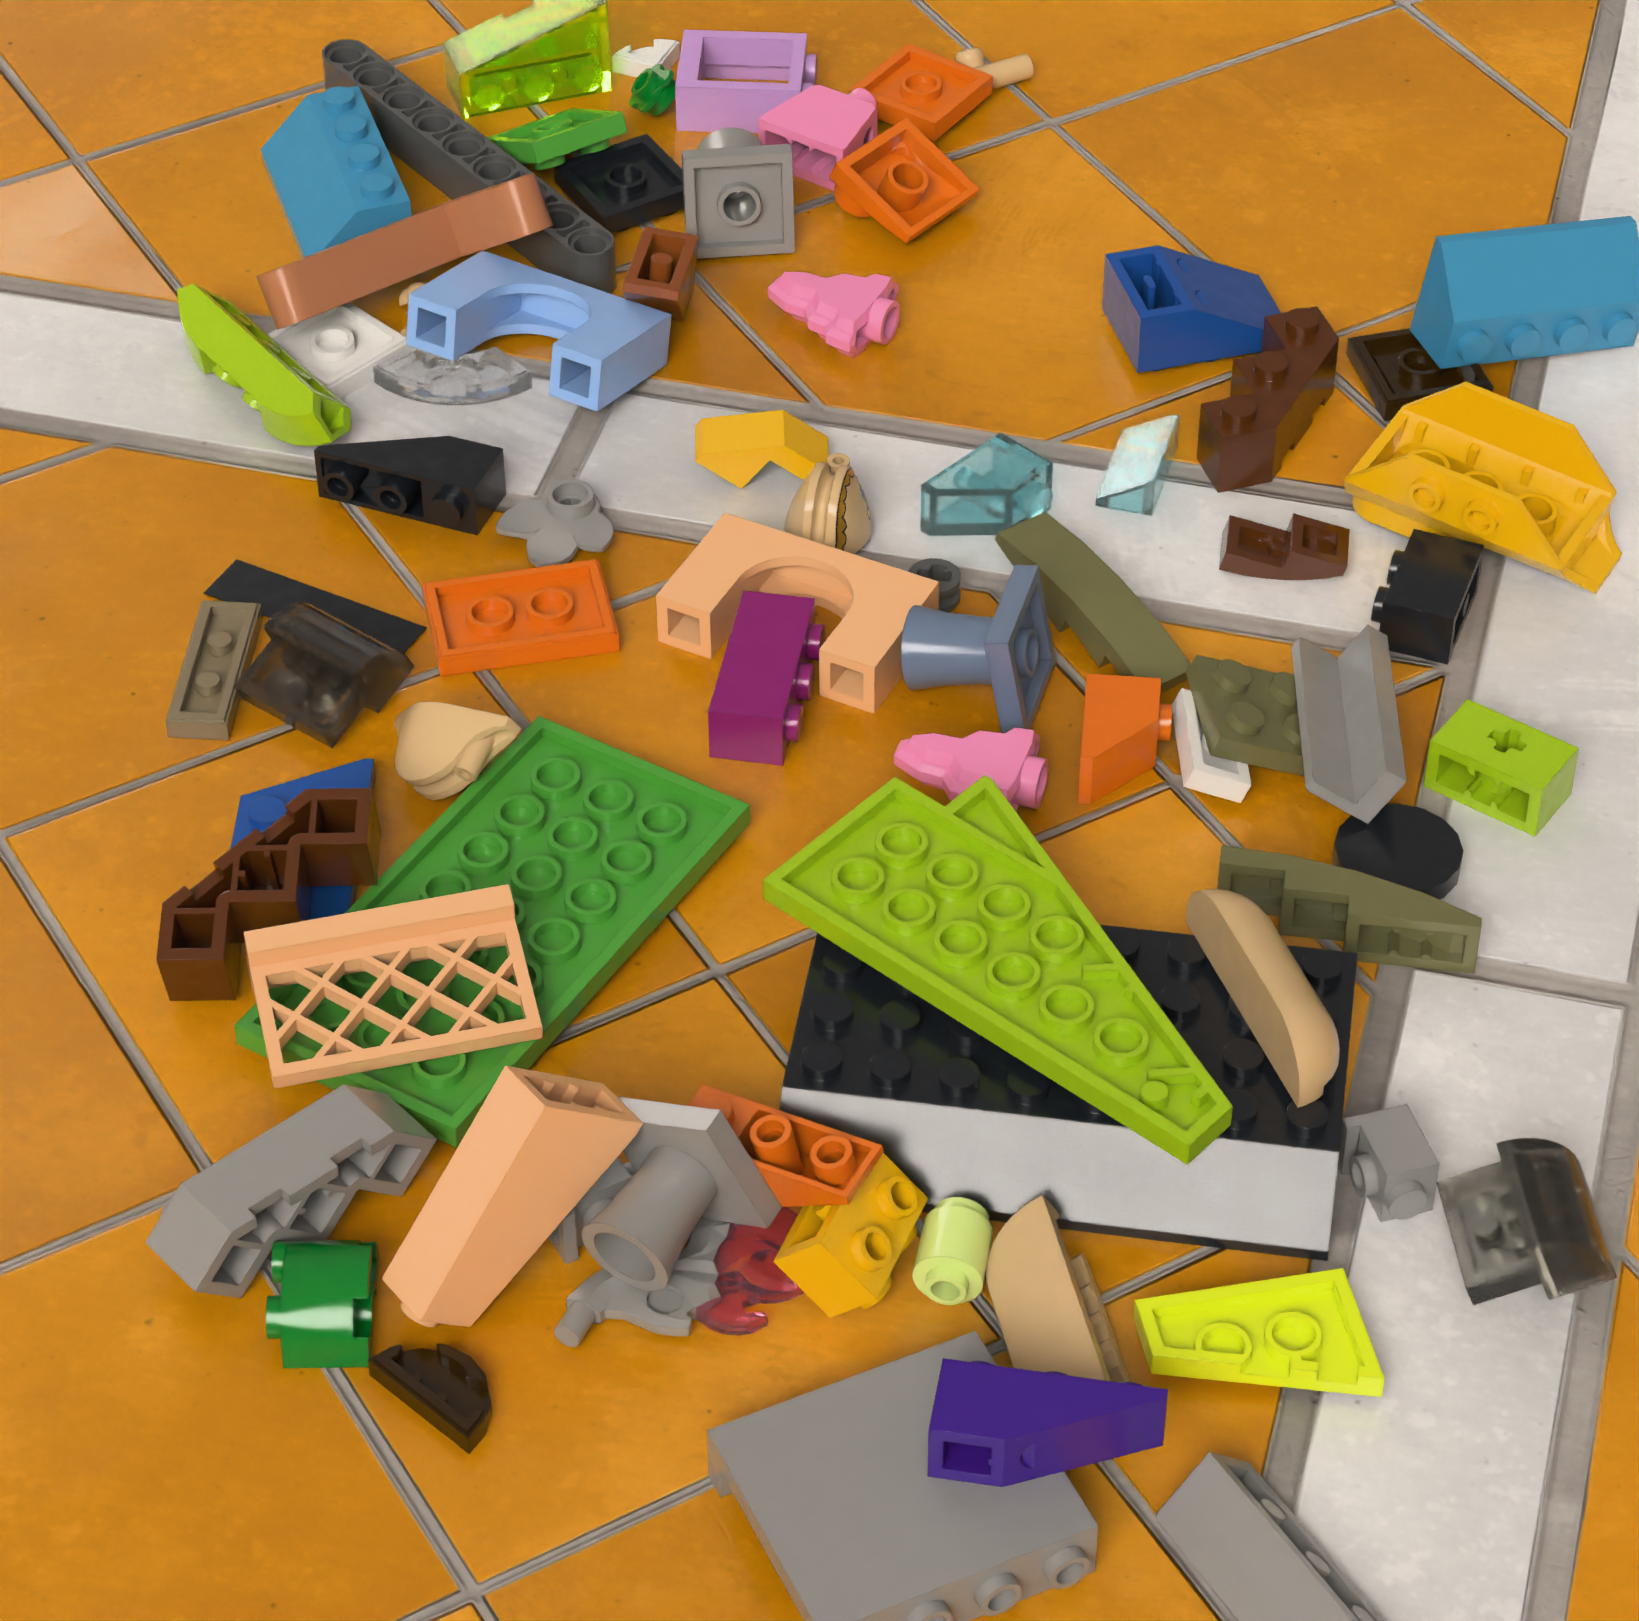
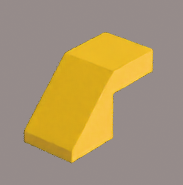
[695,410,829,489]

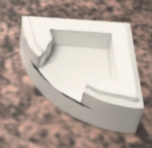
[612,39,680,78]

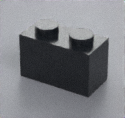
[1371,529,1484,665]

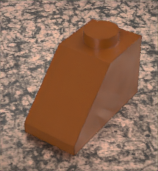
[623,226,699,320]

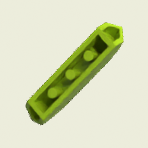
[177,284,351,446]

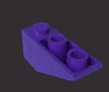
[927,1358,1168,1487]

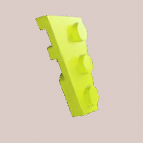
[1133,1268,1385,1397]

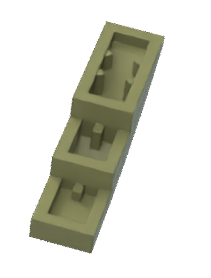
[995,512,1191,693]
[1217,845,1482,974]

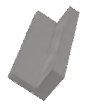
[1291,624,1407,824]
[1156,1452,1384,1621]

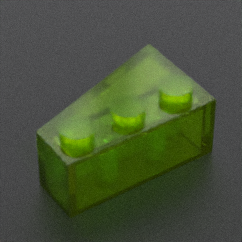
[443,0,612,119]

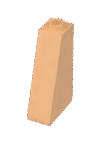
[382,1066,643,1327]

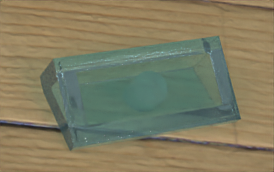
[1095,415,1180,516]

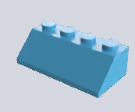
[261,86,412,258]
[1410,216,1639,369]

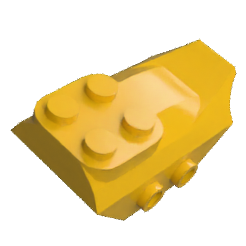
[1344,382,1622,594]

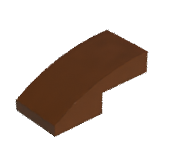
[1219,513,1350,580]

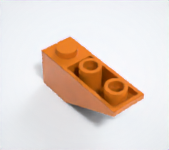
[687,1084,884,1207]

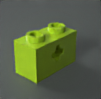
[1424,699,1579,837]

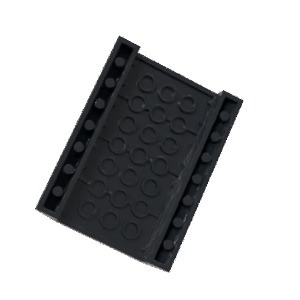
[779,925,1358,1261]

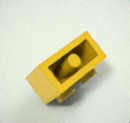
[773,1153,928,1318]

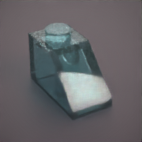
[920,433,1053,536]

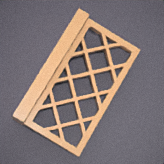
[244,884,543,1089]

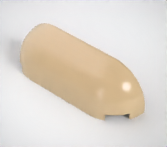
[1186,889,1340,1108]
[986,1195,1130,1383]

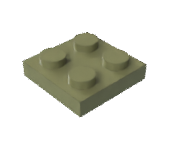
[1186,655,1304,776]

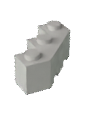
[145,1084,437,1298]

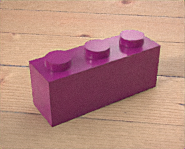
[708,590,825,766]

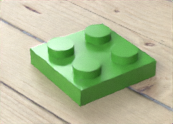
[487,108,627,170]

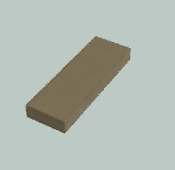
[166,600,263,741]

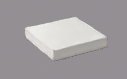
[268,302,413,399]

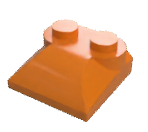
[829,117,980,244]

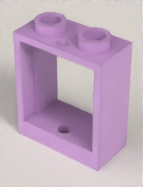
[675,30,817,134]

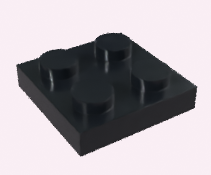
[554,134,684,233]

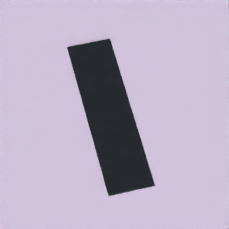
[203,559,427,663]

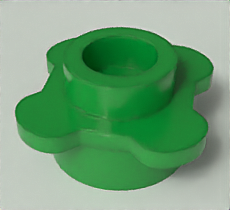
[629,63,676,116]

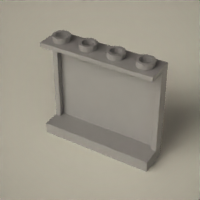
[707,1331,1098,1621]

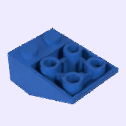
[1102,245,1281,373]

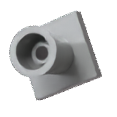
[681,128,795,259]
[582,1097,782,1291]

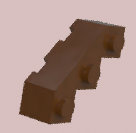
[1196,306,1339,493]
[156,788,381,1001]

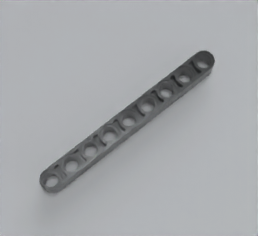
[322,39,616,294]

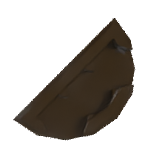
[368,1344,492,1454]

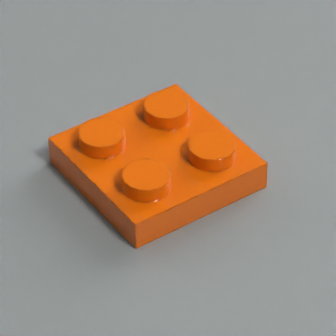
[849,43,993,141]

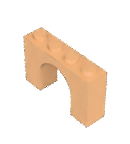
[656,513,939,714]

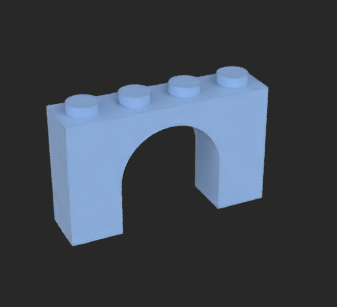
[406,250,672,412]

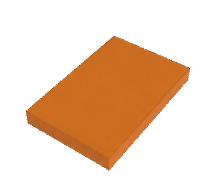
[422,559,620,677]

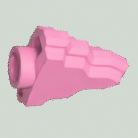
[767,272,900,358]
[894,727,1049,812]

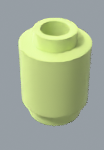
[912,1197,993,1305]

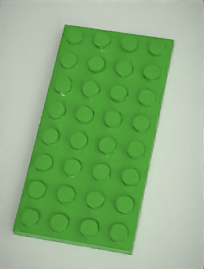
[234,716,750,1148]

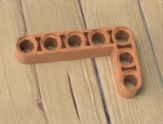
[256,172,553,330]

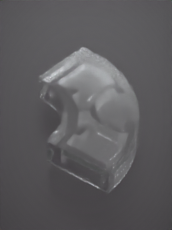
[373,347,532,405]

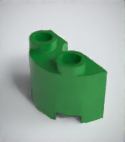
[266,1240,379,1368]

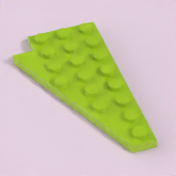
[763,775,1233,1165]

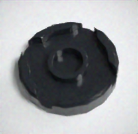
[1332,803,1463,900]

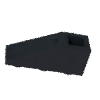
[314,436,506,536]

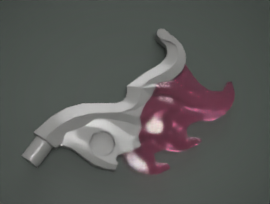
[554,1207,804,1347]

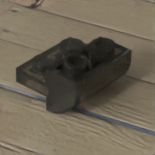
[234,603,414,749]
[1437,1138,1617,1305]

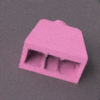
[758,85,878,191]

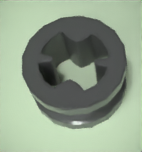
[908,558,961,612]

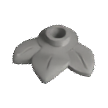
[496,479,614,567]

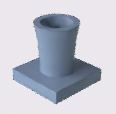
[901,565,1056,733]

